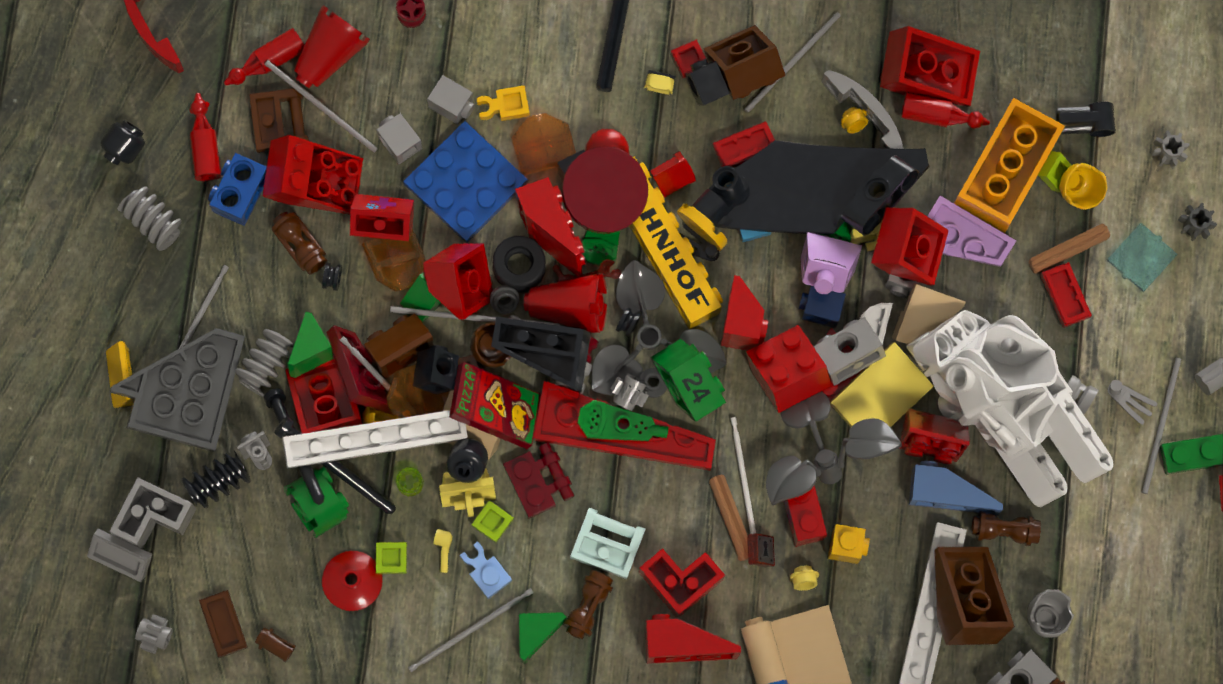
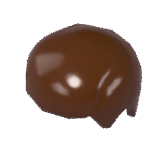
[470,323,511,368]

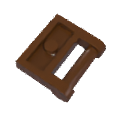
[249,88,309,153]

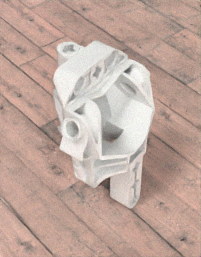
[906,310,1113,507]

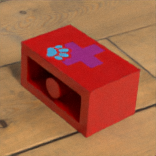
[350,194,414,241]
[783,485,827,547]

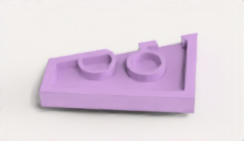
[927,196,1016,267]

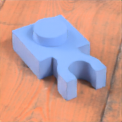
[460,541,512,599]

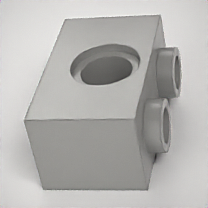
[813,317,886,386]
[986,650,1057,684]

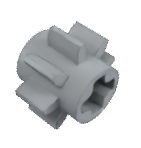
[1151,130,1190,169]
[611,374,649,411]
[135,614,173,654]

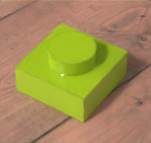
[1038,151,1071,193]
[471,500,514,543]
[376,542,407,574]

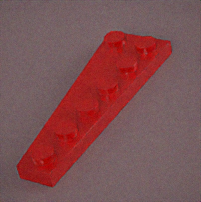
[534,381,716,471]

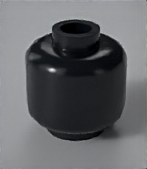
[101,120,145,165]
[446,438,488,483]

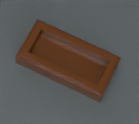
[199,590,248,658]

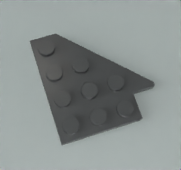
[109,328,245,452]

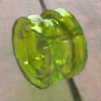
[396,467,424,497]

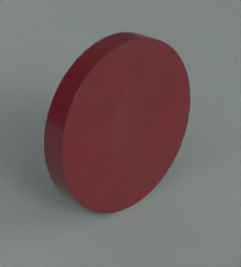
[561,147,648,234]

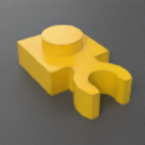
[476,85,530,121]

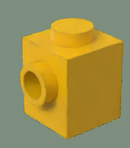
[828,524,870,564]

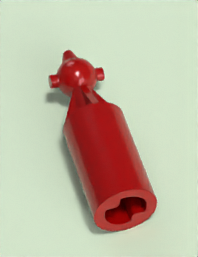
[224,28,304,86]
[901,92,990,129]
[189,93,221,181]

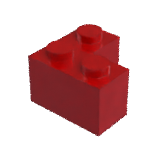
[638,548,725,619]

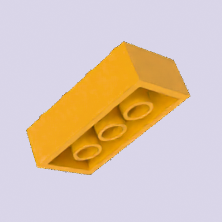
[954,98,1065,234]

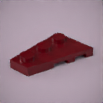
[326,325,402,415]

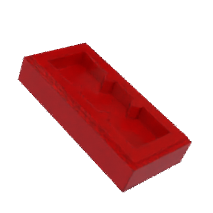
[712,121,775,168]
[1040,262,1092,328]

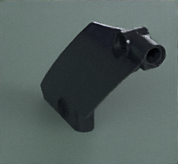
[691,140,929,236]

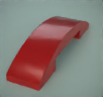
[124,0,184,73]

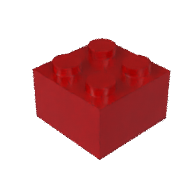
[746,325,831,413]

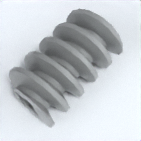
[117,186,182,251]
[235,329,294,397]

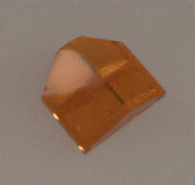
[512,113,576,175]
[362,229,426,292]
[387,364,445,418]

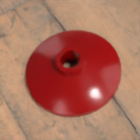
[322,551,383,611]

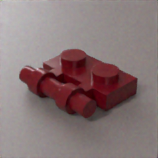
[503,443,575,519]

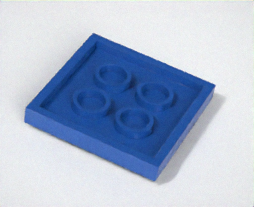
[403,121,528,244]

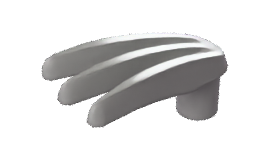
[1107,380,1157,425]

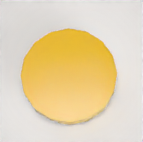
[677,203,727,251]

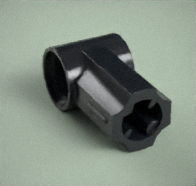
[1056,102,1116,137]

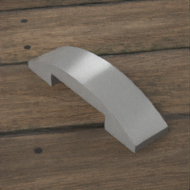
[822,70,904,149]

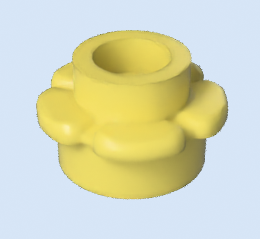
[790,565,819,591]

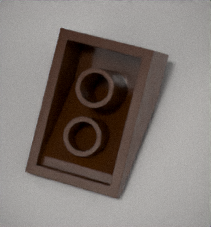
[934,547,1015,645]

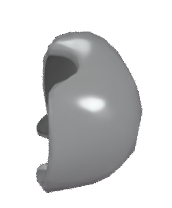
[1027,589,1074,638]

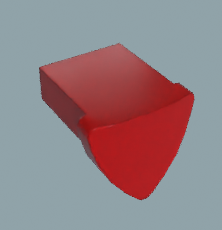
[650,151,696,198]

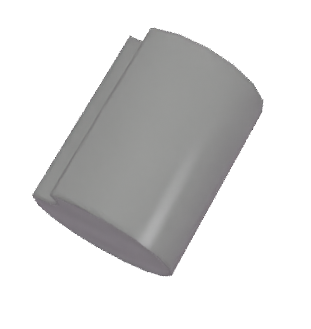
[1195,358,1223,395]

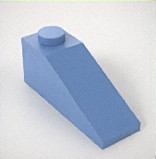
[909,461,1003,515]

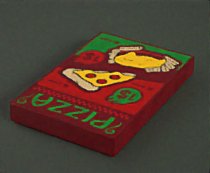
[449,361,541,449]

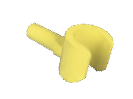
[433,529,453,573]

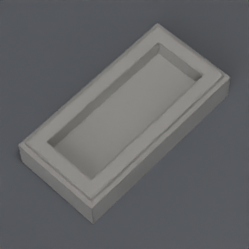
[87,529,152,582]

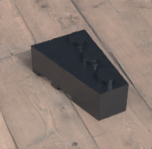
[491,317,591,392]

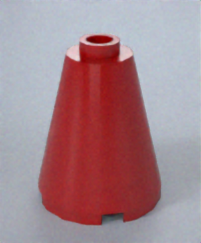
[294,5,370,89]
[524,274,607,333]

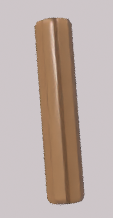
[1028,224,1110,274]
[709,475,754,561]

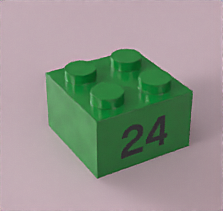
[650,339,726,422]

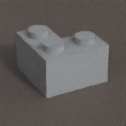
[110,477,196,549]

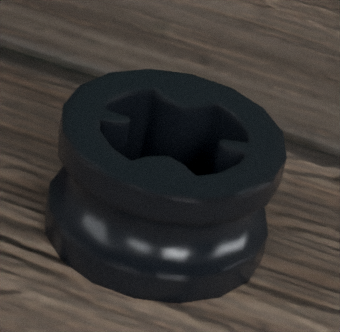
[322,262,342,291]
[616,307,641,338]

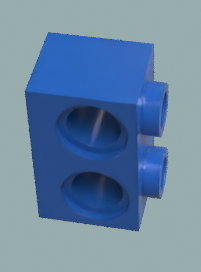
[208,153,267,226]

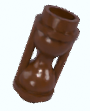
[272,212,328,275]
[971,511,1041,546]
[563,570,613,640]

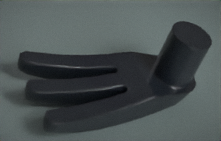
[680,224,720,261]

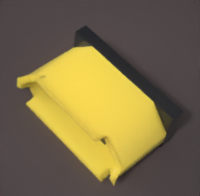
[644,70,675,95]

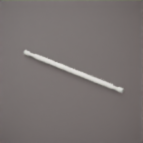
[730,417,758,559]

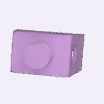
[801,232,862,294]

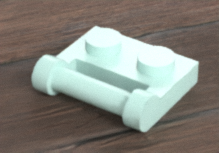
[570,507,646,579]

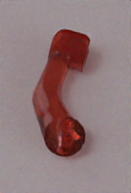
[552,259,621,282]

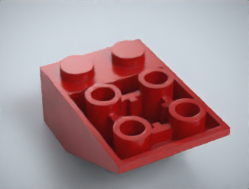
[262,135,363,215]
[515,177,586,277]
[899,408,970,464]

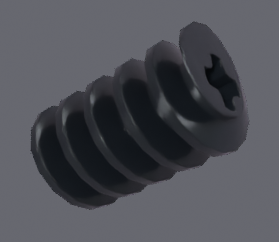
[181,450,251,508]

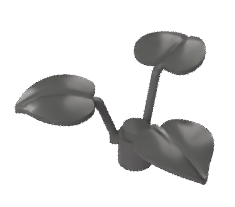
[592,260,726,395]
[766,391,902,506]

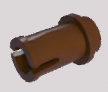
[255,627,296,663]

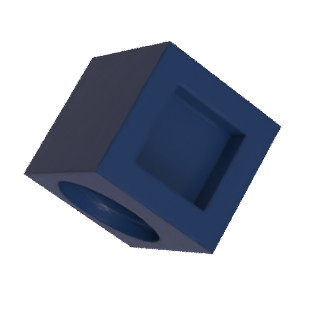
[799,286,846,328]

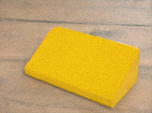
[106,341,134,408]

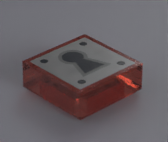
[747,533,775,567]

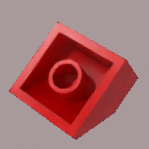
[871,208,949,285]
[423,243,493,320]
[721,275,769,351]

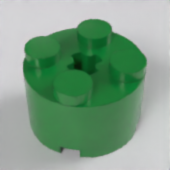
[283,467,349,538]

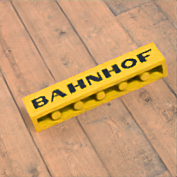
[629,156,723,329]

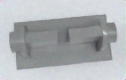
[237,431,272,470]

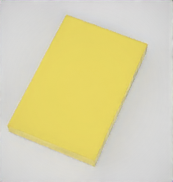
[830,342,934,428]

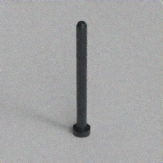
[264,388,325,505]
[274,417,396,514]

